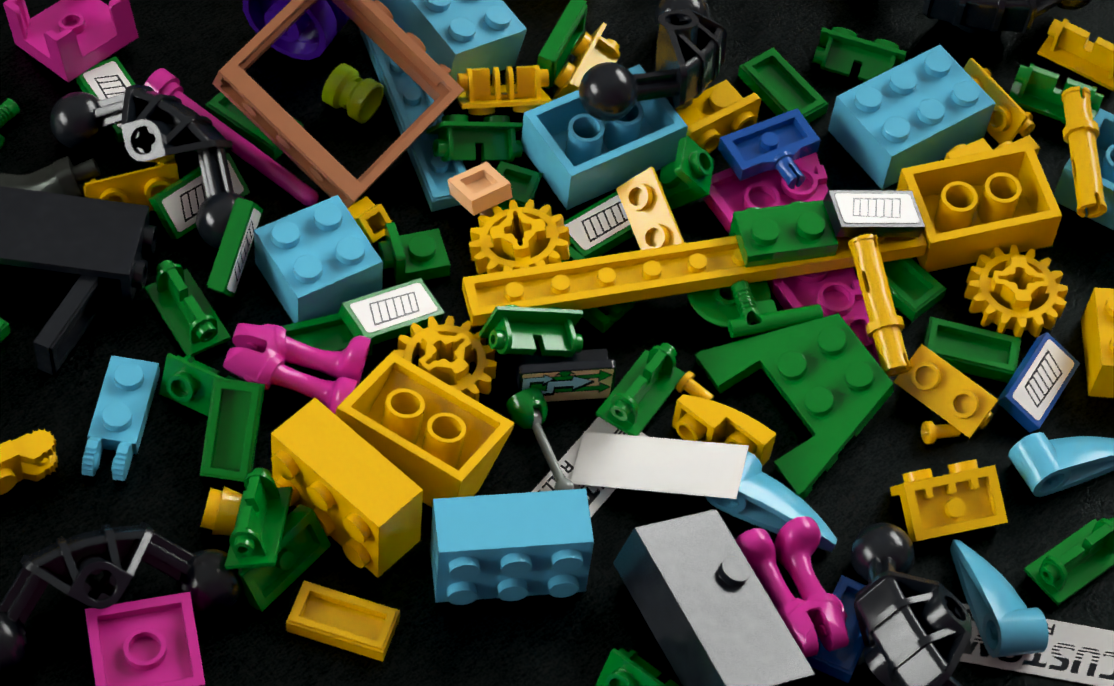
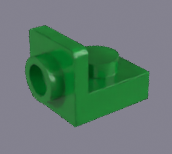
[659,136,715,210]
[378,222,451,285]

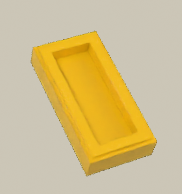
[286,580,400,662]

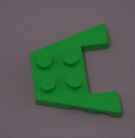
[695,313,894,500]

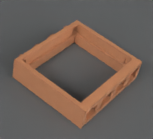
[212,0,464,208]

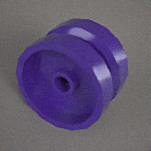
[243,0,350,60]

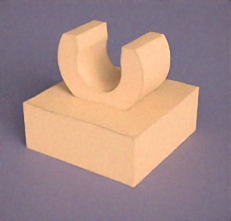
[447,161,513,218]

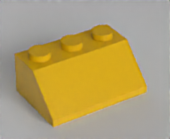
[335,352,514,508]

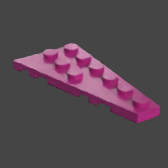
[703,152,881,367]

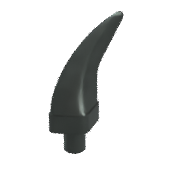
[0,156,101,197]

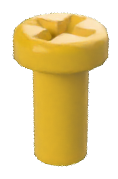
[676,371,714,400]
[921,421,961,445]

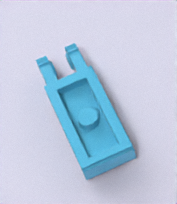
[81,355,160,481]

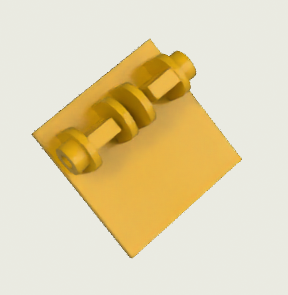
[456,65,552,115]

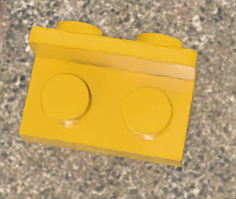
[676,79,761,153]
[890,459,1008,542]

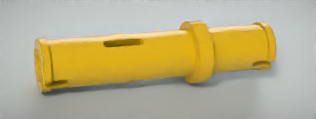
[1061,86,1107,218]
[848,234,912,377]

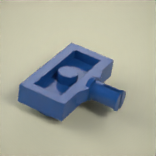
[718,108,821,189]

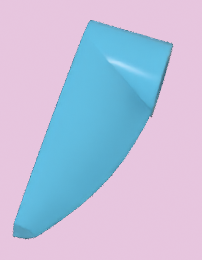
[1008,432,1114,497]
[705,451,837,552]
[950,539,1048,658]

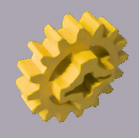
[469,199,571,274]
[964,245,1068,338]
[393,315,497,402]

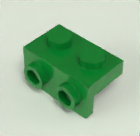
[729,200,839,268]

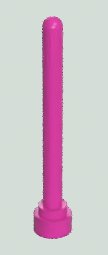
[144,68,319,207]

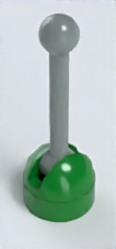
[506,388,574,490]

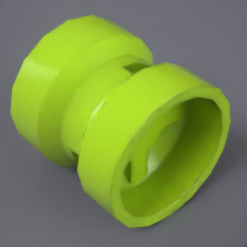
[322,63,384,124]

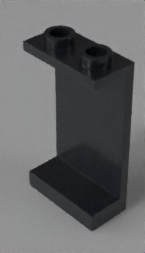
[0,186,157,306]

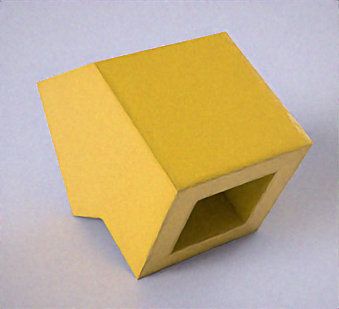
[347,196,392,243]

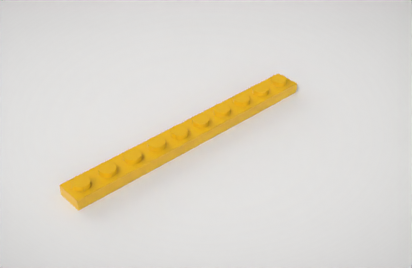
[462,232,927,327]

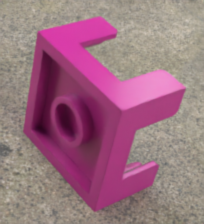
[3,0,139,82]
[85,592,206,686]

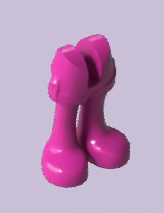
[223,323,371,414]
[735,516,849,658]

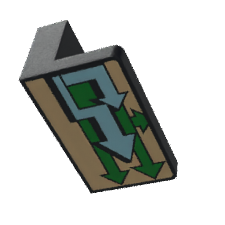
[511,349,616,403]

